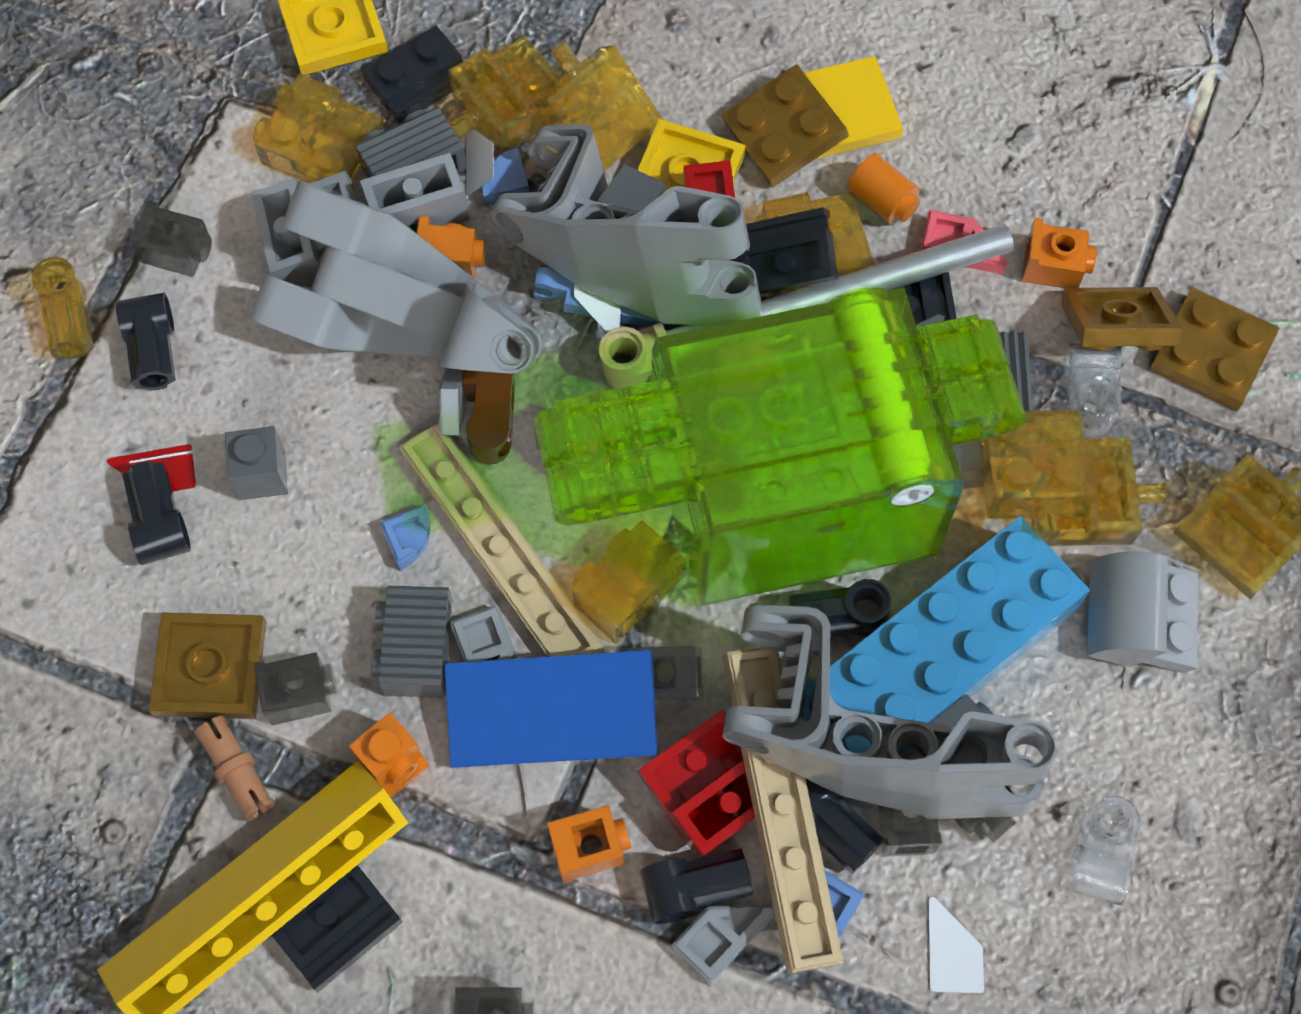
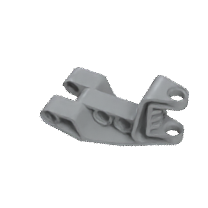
[487,124,762,328]
[249,180,544,374]
[722,605,1057,819]

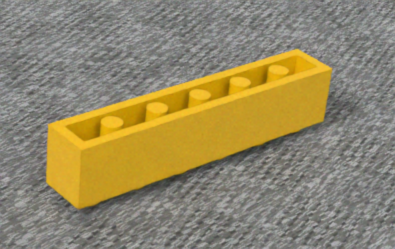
[97,761,409,1014]

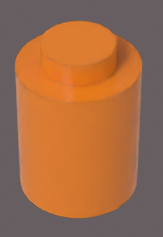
[847,153,920,224]

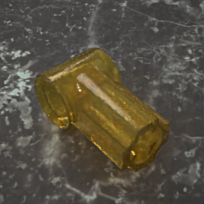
[32,257,94,360]

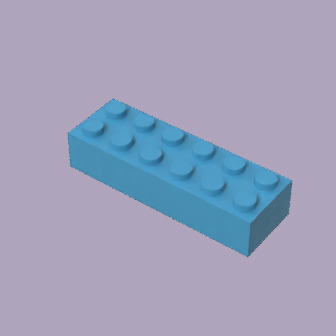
[802,516,1090,756]

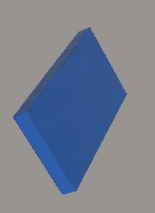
[445,650,659,768]

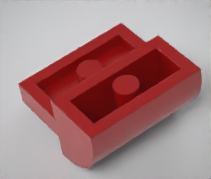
[636,709,755,857]

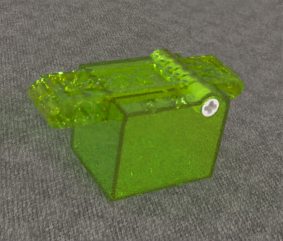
[533,287,1027,607]

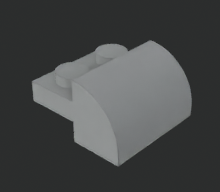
[251,171,357,287]
[1087,552,1198,673]

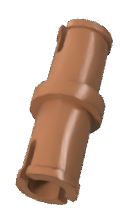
[194,716,276,822]

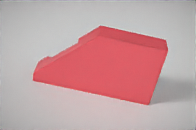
[920,210,1007,275]

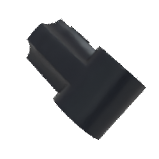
[116,292,176,391]
[122,461,191,565]
[788,579,891,637]
[805,778,885,875]
[640,848,753,924]

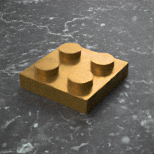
[721,64,849,188]
[1062,287,1182,351]
[1149,287,1280,412]
[149,612,267,719]

